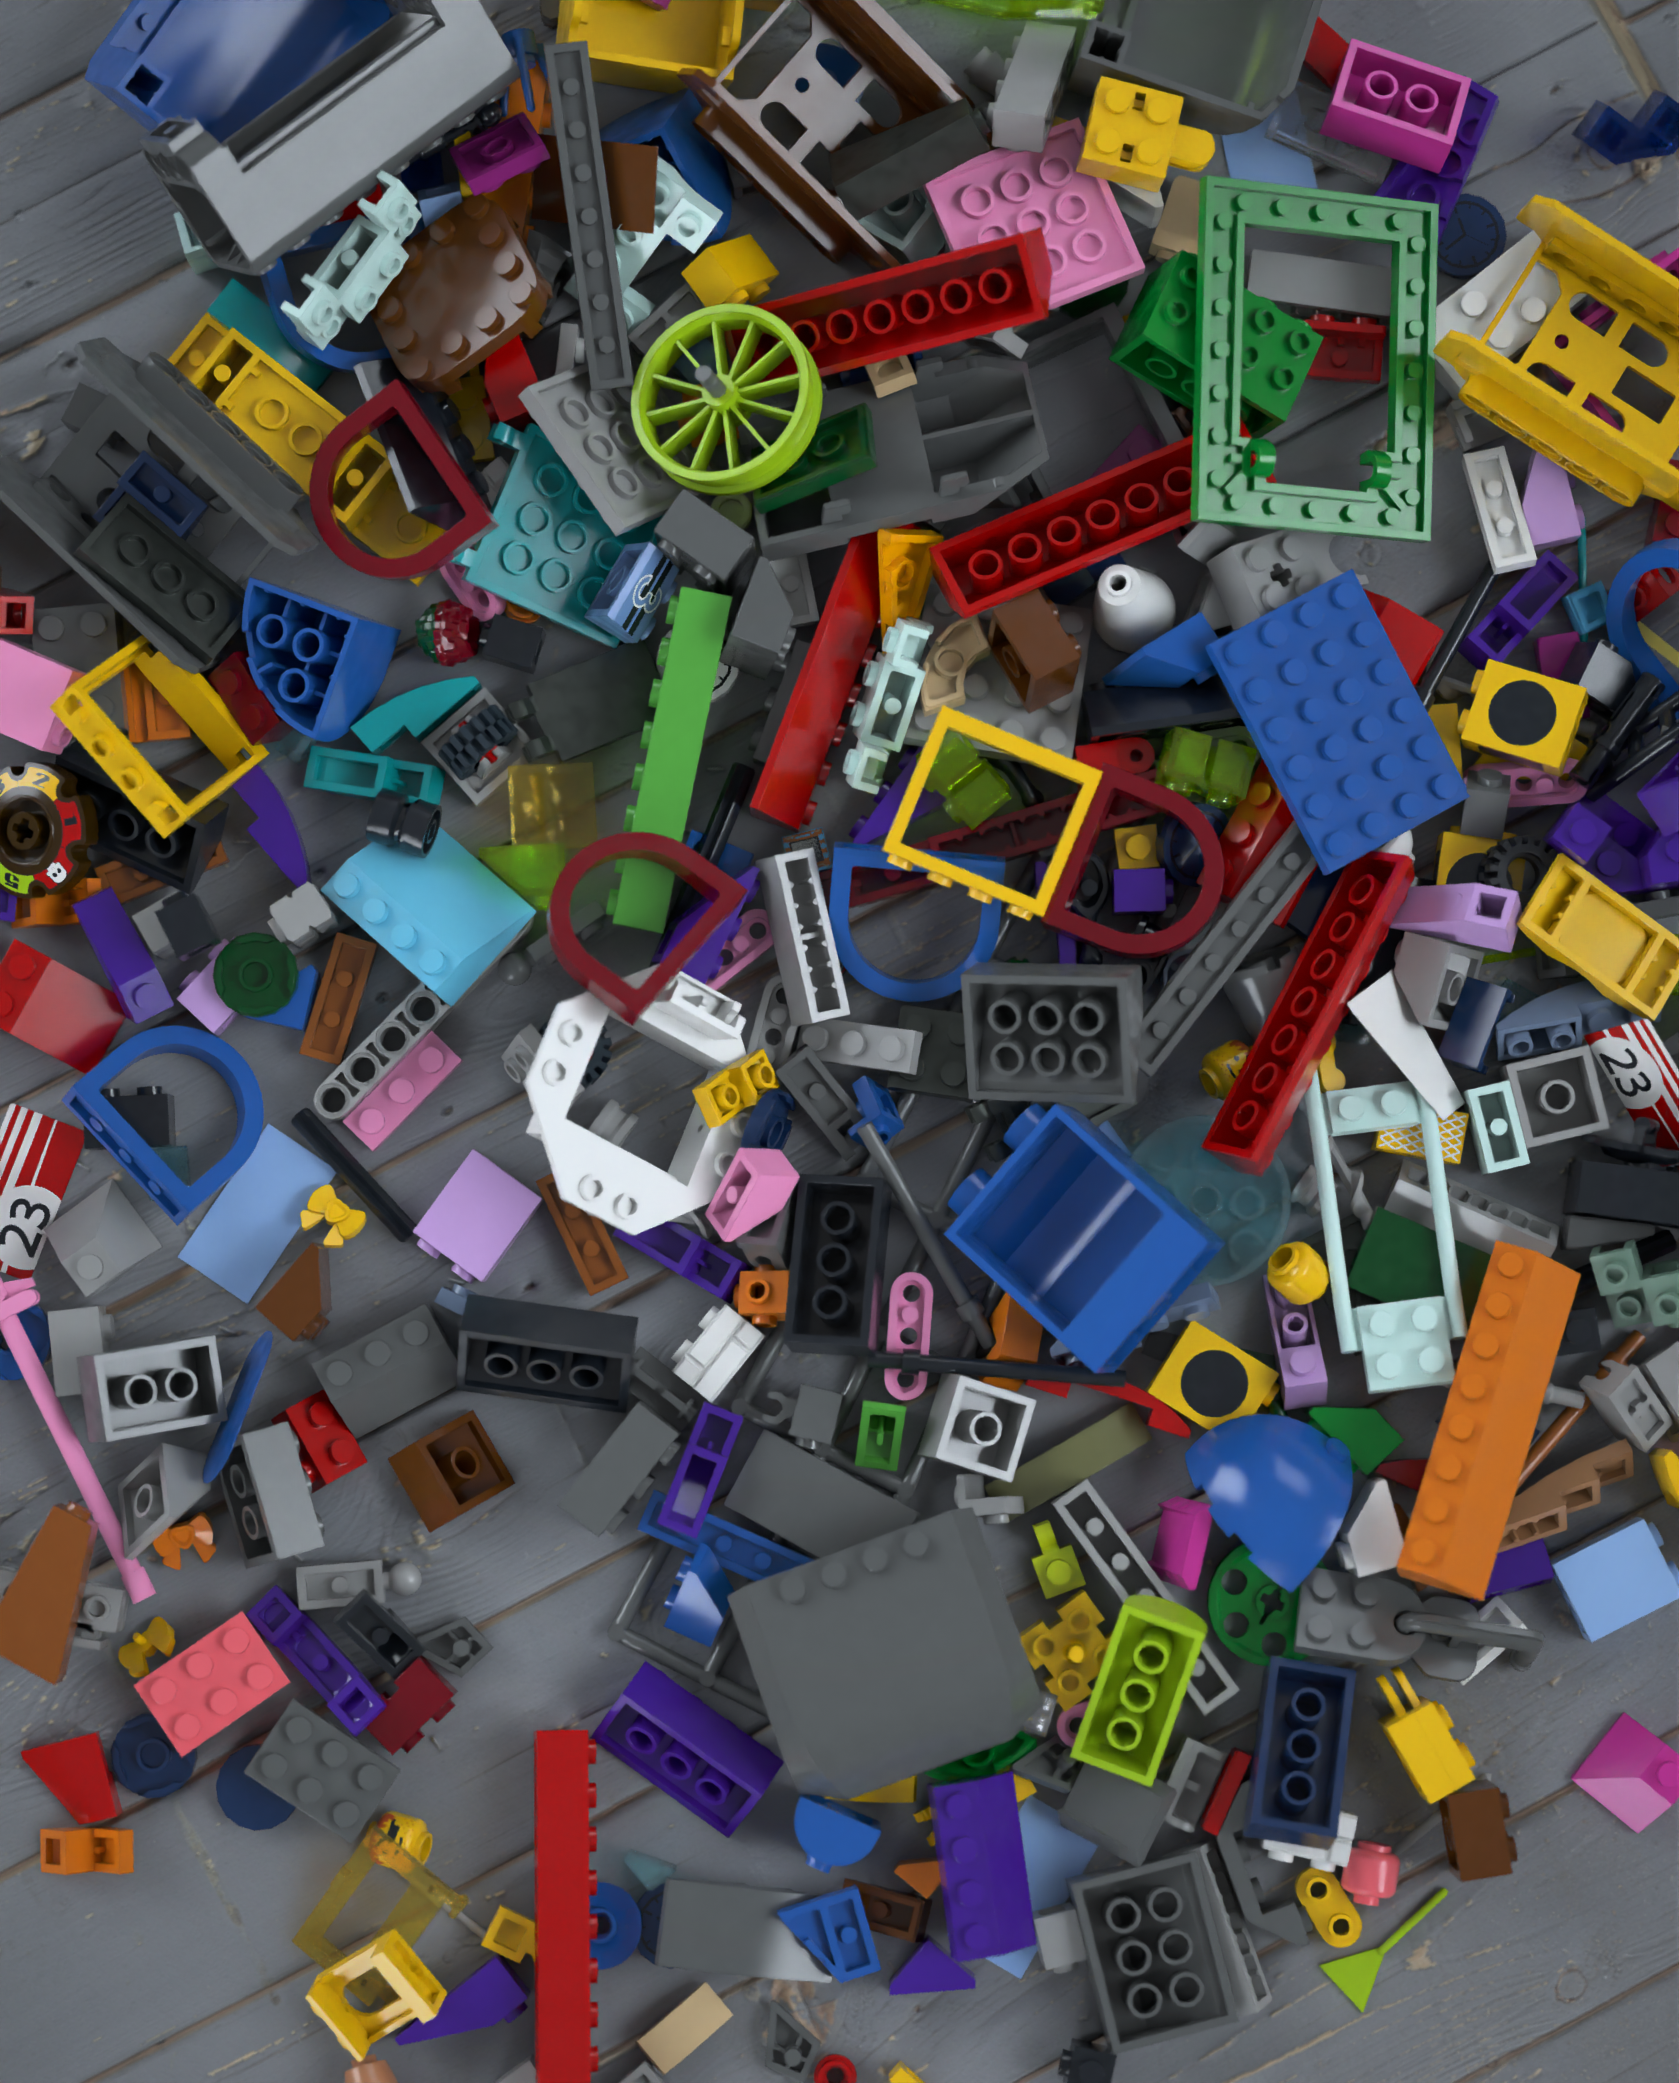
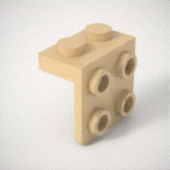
[1148,175,1246,264]

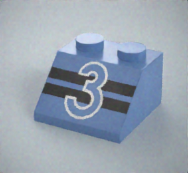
[584,542,679,643]

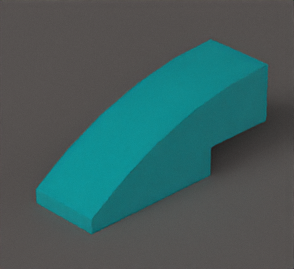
[206,278,333,393]
[350,676,483,755]
[303,745,446,805]

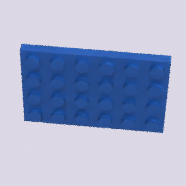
[1205,569,1470,875]

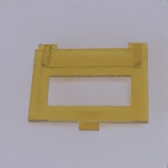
[292,1825,469,2008]

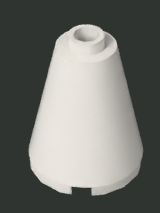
[1092,564,1176,653]

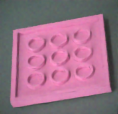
[923,117,1146,334]

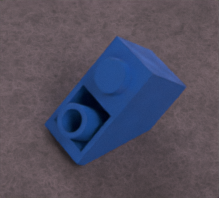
[663,1543,735,1648]

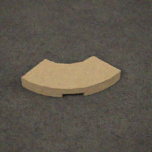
[920,614,991,717]

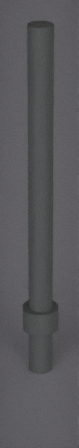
[856,1121,996,1349]

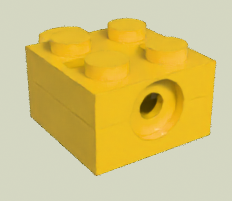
[1075,76,1215,193]
[1375,1665,1476,1805]

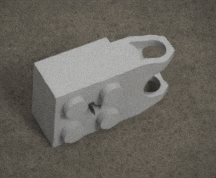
[1206,530,1369,631]

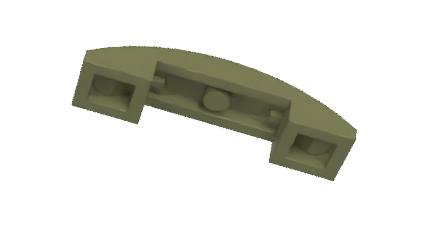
[984,1402,1152,1521]

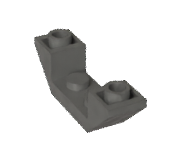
[1213,1776,1313,1947]

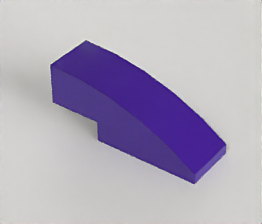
[1458,550,1579,670]
[232,764,312,888]
[613,1221,752,1304]
[657,1401,744,1539]

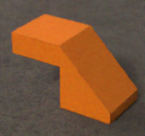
[11,878,101,929]
[978,1292,1043,1392]
[40,1827,134,1875]
[894,1857,941,1899]

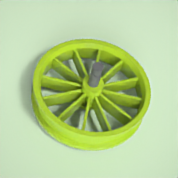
[631,303,823,496]

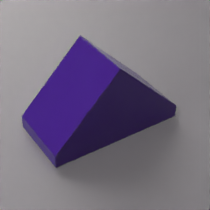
[889,1934,976,1995]

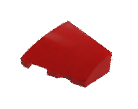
[21,1731,123,1825]

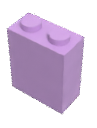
[413,1149,544,1284]

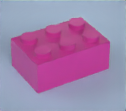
[1319,38,1472,174]

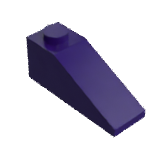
[72,886,174,1024]
[395,1953,531,2046]

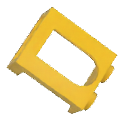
[305,1928,447,2062]

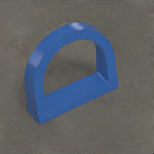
[260,203,425,374]
[1606,538,1679,728]
[829,841,1006,1002]
[61,1026,264,1226]

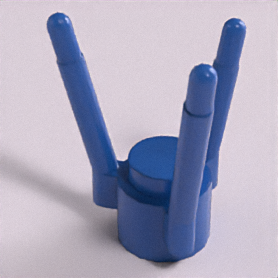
[499,28,549,117]

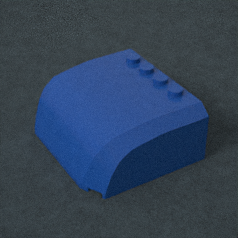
[84,0,393,144]

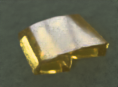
[507,762,598,851]

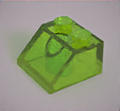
[478,843,572,911]

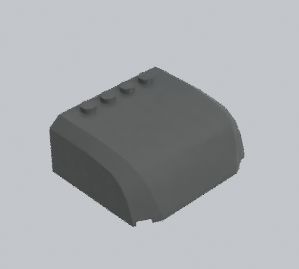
[1066,0,1323,135]
[727,1507,1044,1800]

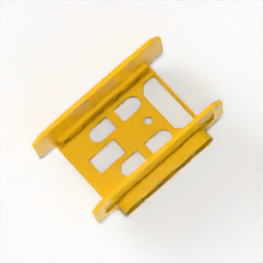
[1433,194,1679,511]

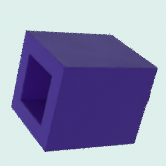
[1111,868,1173,916]

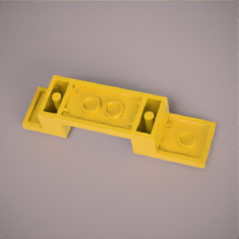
[168,312,447,587]

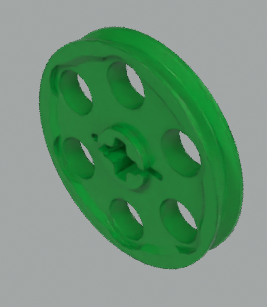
[1207,1543,1328,1666]

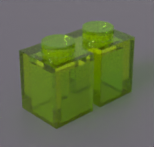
[1154,726,1257,808]
[916,730,1012,830]

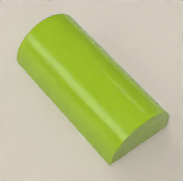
[1070,1595,1207,1787]

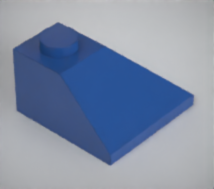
[1102,612,1219,688]

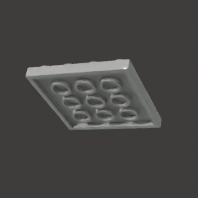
[518,346,719,536]
[903,584,1093,764]

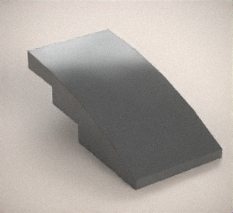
[724,1429,921,1558]
[655,1878,832,1983]

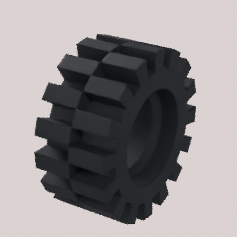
[1479,835,1558,913]

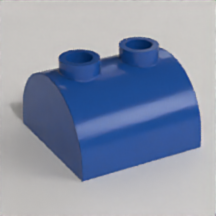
[794,1794,881,1873]

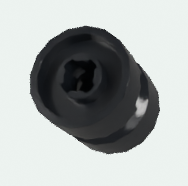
[366,788,442,858]

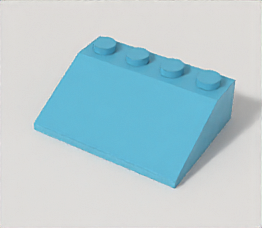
[320,827,537,1007]

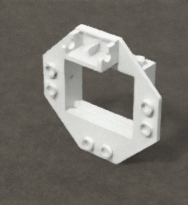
[524,964,756,1235]

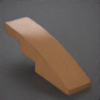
[1498,1439,1634,1553]

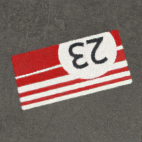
[1584,1018,1679,1167]
[0,1103,84,1279]

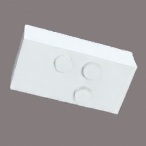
[1435,230,1589,401]

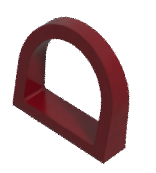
[309,379,500,580]
[1041,762,1225,959]
[547,832,748,1026]

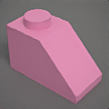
[705,1148,800,1242]

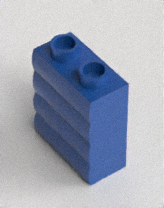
[944,1103,1226,1374]

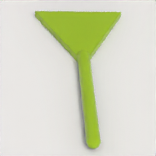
[1319,1888,1448,2013]

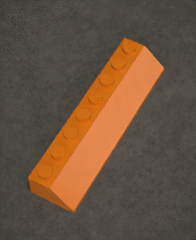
[1396,1240,1581,1601]

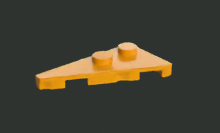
[877,528,944,654]

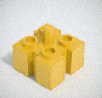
[1019,1589,1113,1712]

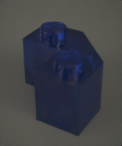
[1571,89,1679,165]

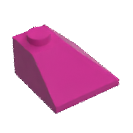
[1570,1712,1679,1834]

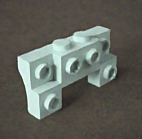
[563,156,723,344]
[280,170,422,351]
[843,616,934,795]

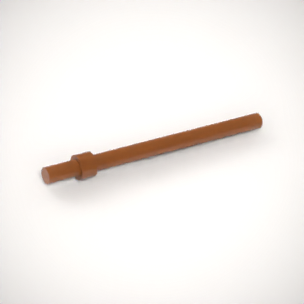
[1517,1330,1647,1489]

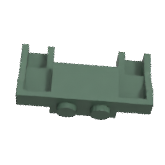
[1589,1240,1679,1329]

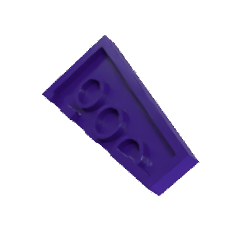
[1373,75,1499,246]

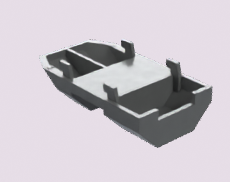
[738,355,1050,562]

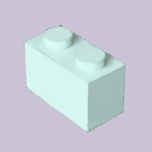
[1461,1080,1530,1175]

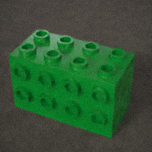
[1109,249,1324,439]

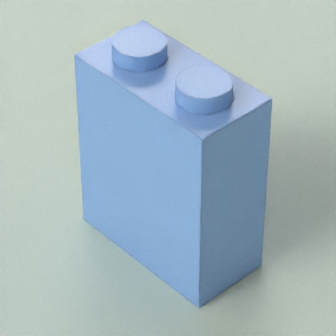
[1550,1517,1679,1642]

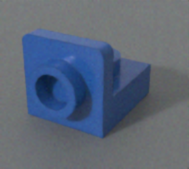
[848,1075,905,1148]

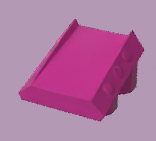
[1148,1496,1213,1591]

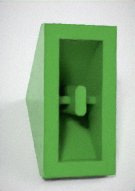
[855,1400,906,1471]

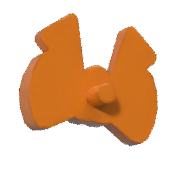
[153,1512,216,1570]

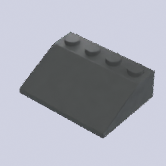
[961,962,1143,1104]
[1065,1851,1239,2054]

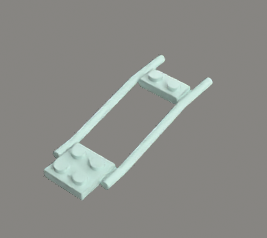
[1304,1070,1468,1394]

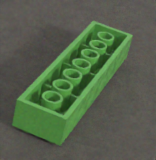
[606,586,732,935]

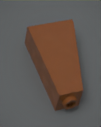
[0,1501,99,1685]

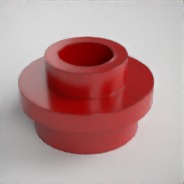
[814,2054,857,2083]

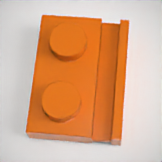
[124,663,193,744]

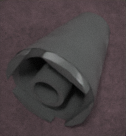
[1222,946,1299,1043]

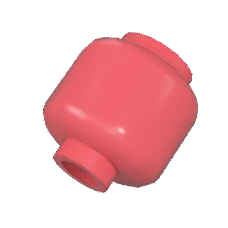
[1341,1840,1400,1906]

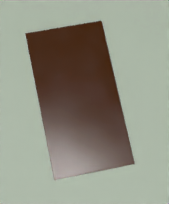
[532,134,658,234]

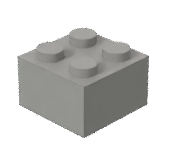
[1499,1045,1610,1148]
[917,1373,1037,1483]

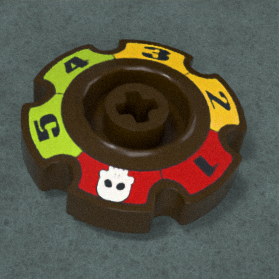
[0,762,98,899]

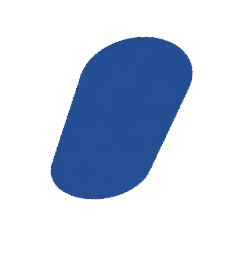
[203,1331,273,1484]

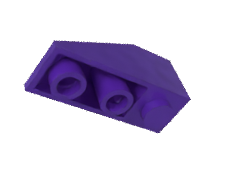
[848,746,965,845]
[652,866,760,984]

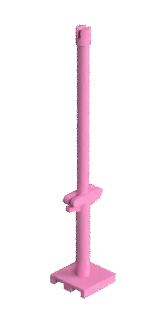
[0,1277,156,1604]

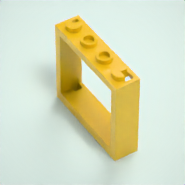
[49,634,270,839]
[881,705,1103,921]

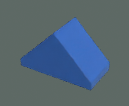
[244,964,321,1032]

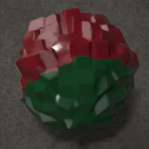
[415,598,481,667]

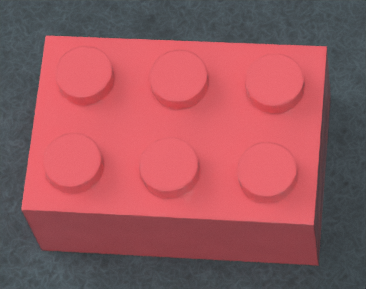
[133,1611,291,1757]

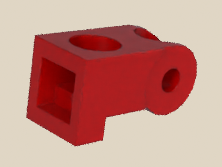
[0,588,34,634]
[1072,737,1155,792]

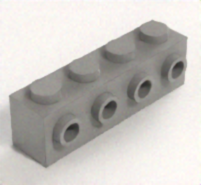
[986,20,1077,153]

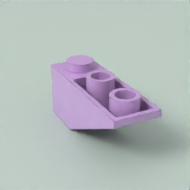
[1520,449,1585,551]
[1389,883,1522,953]
[1262,1274,1328,1410]

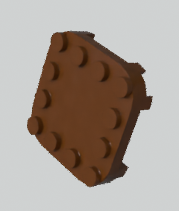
[369,193,554,396]

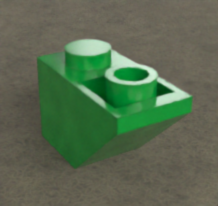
[1304,1406,1404,1475]

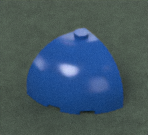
[599,87,732,246]
[242,577,401,742]
[1185,1414,1353,1593]

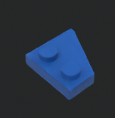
[776,1885,881,1983]

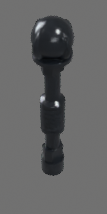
[393,102,502,177]

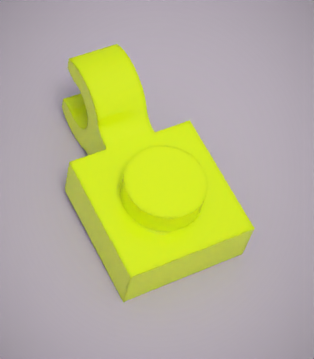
[1031,1519,1086,1599]

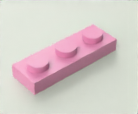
[343,1031,463,1152]

